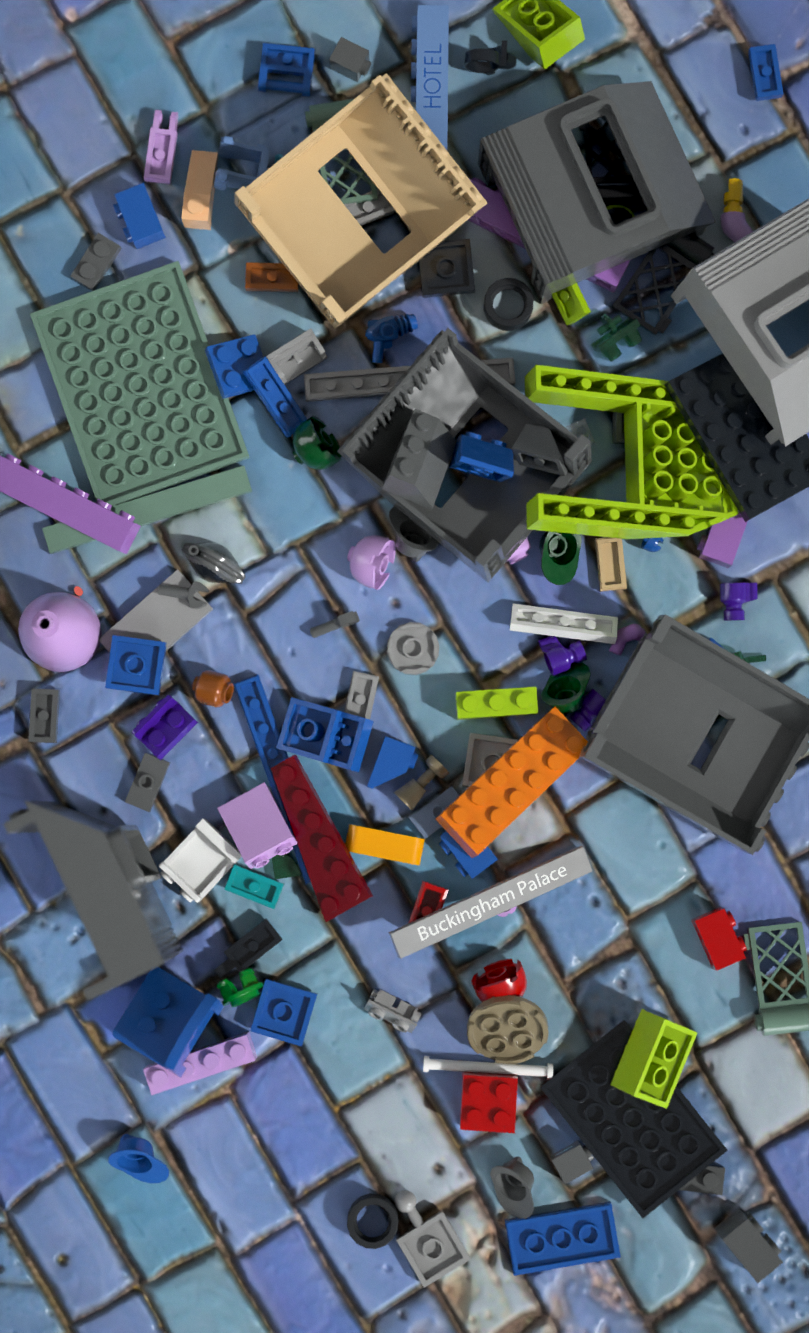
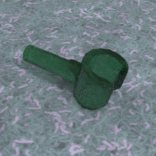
[733,651,766,664]

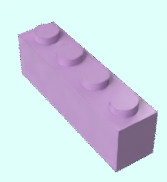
[143,1032,257,1095]

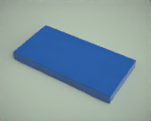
[504,1201,621,1276]

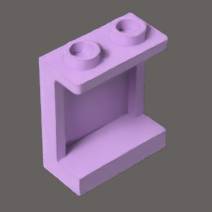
[217,782,297,869]

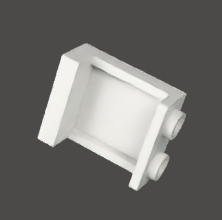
[159,818,242,903]

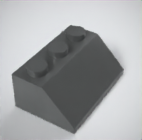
[382,408,457,510]

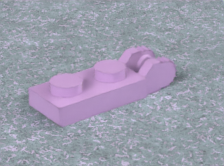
[144,110,178,185]

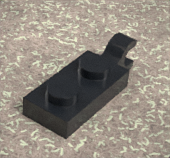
[214,918,283,978]

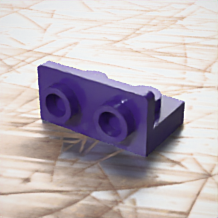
[132,695,198,761]

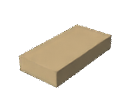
[595,537,627,592]

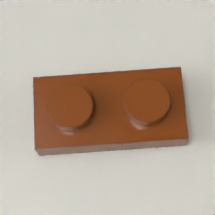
[245,262,299,292]

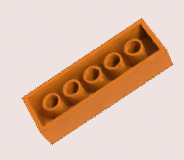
[435,707,588,858]

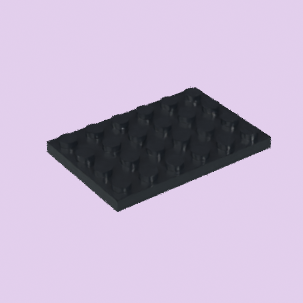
[665,353,809,522]
[540,1020,728,1219]

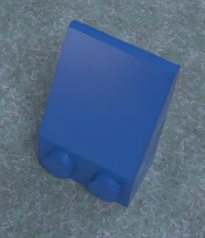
[449,432,514,483]

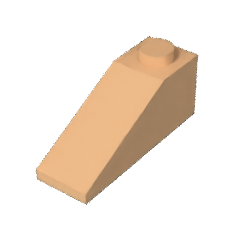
[181,150,218,230]

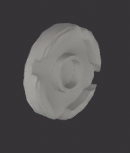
[387,622,439,675]

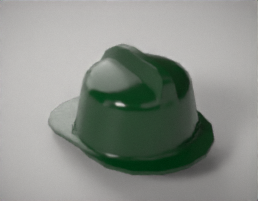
[539,531,582,585]
[541,662,591,717]

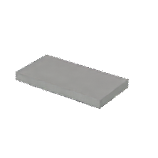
[99,569,213,653]

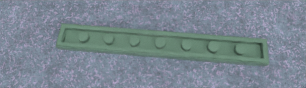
[42,466,252,554]

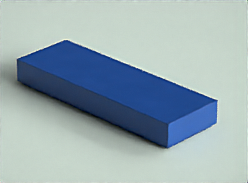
[242,356,307,438]

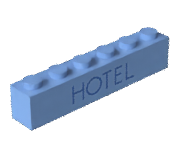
[411,5,449,150]

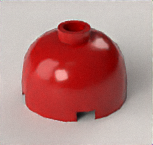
[471,959,527,1002]

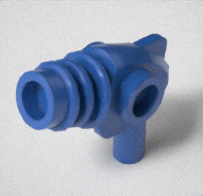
[365,314,418,363]

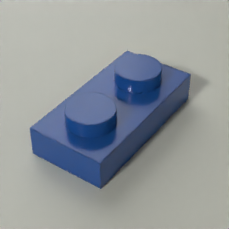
[748,44,784,101]

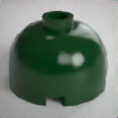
[293,416,342,470]

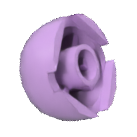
[347,535,396,590]

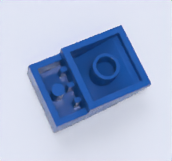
[276,697,374,772]

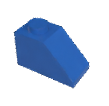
[367,736,419,789]

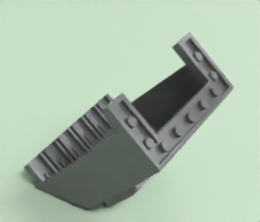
[478,81,716,304]
[337,328,592,583]
[3,801,183,1001]

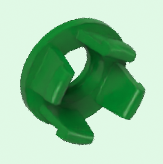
[217,968,264,1008]

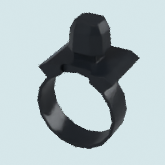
[464,40,517,75]

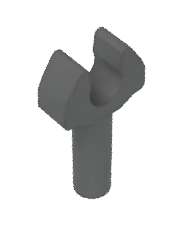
[158,581,209,609]
[310,611,360,638]

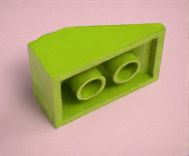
[492,0,585,69]

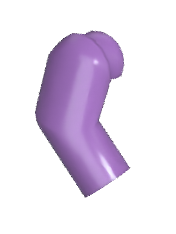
[609,624,645,656]

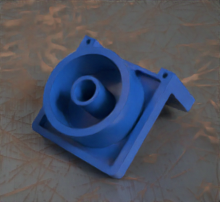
[112,967,224,1078]

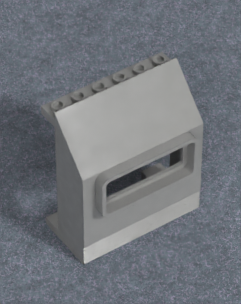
[671,198,809,446]

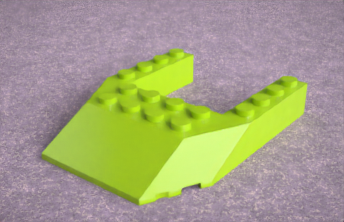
[524,365,738,539]

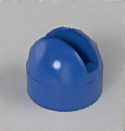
[641,538,663,552]

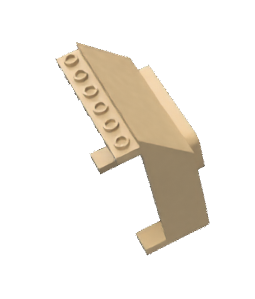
[234,73,488,329]

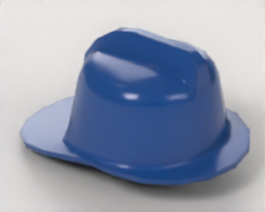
[108,1134,169,1183]

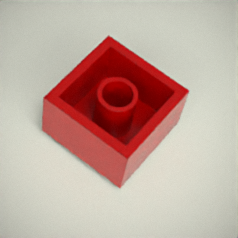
[459,1072,518,1133]

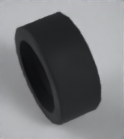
[483,278,534,331]
[347,1193,398,1249]

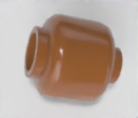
[192,670,234,708]

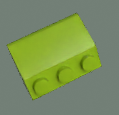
[611,1009,697,1109]

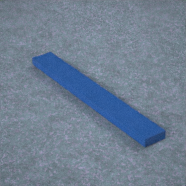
[233,675,311,884]

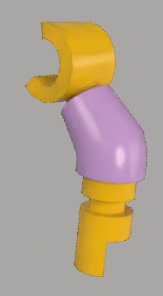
[720,178,753,242]

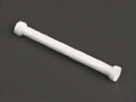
[423,1056,553,1080]

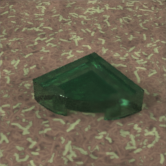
[272,854,302,879]

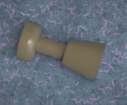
[394,755,449,811]

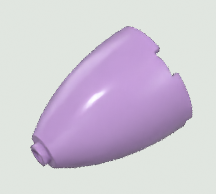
[18,592,102,672]

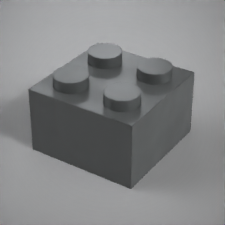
[715,1209,783,1283]

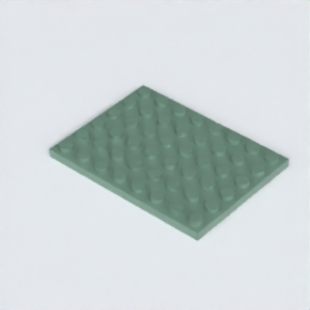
[30,261,250,506]

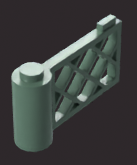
[305,98,378,204]
[743,922,809,1036]

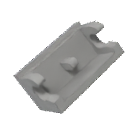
[266,328,327,385]

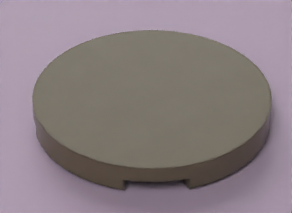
[467,995,548,1064]

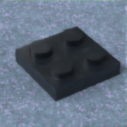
[419,239,475,298]

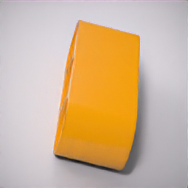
[345,824,425,866]

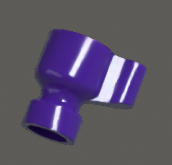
[720,583,758,621]
[538,636,587,676]
[569,688,606,732]

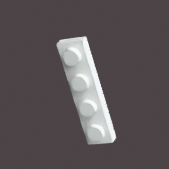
[510,604,618,644]

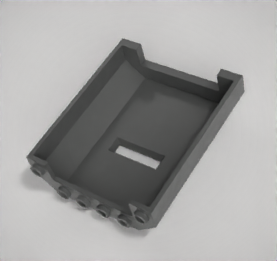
[580,614,809,855]

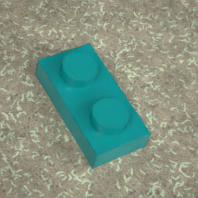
[224,864,284,909]

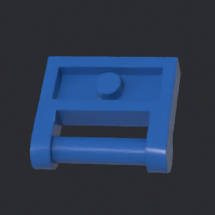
[258,43,315,97]

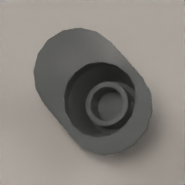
[388,506,439,562]
[490,1156,534,1218]

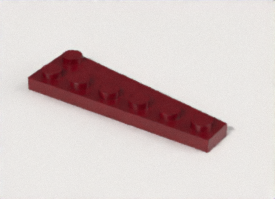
[271,755,373,922]

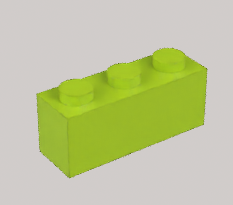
[455,687,538,720]

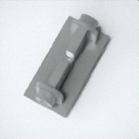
[364,989,422,1033]

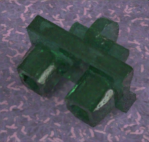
[591,314,642,362]

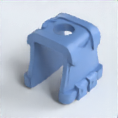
[213,136,269,191]

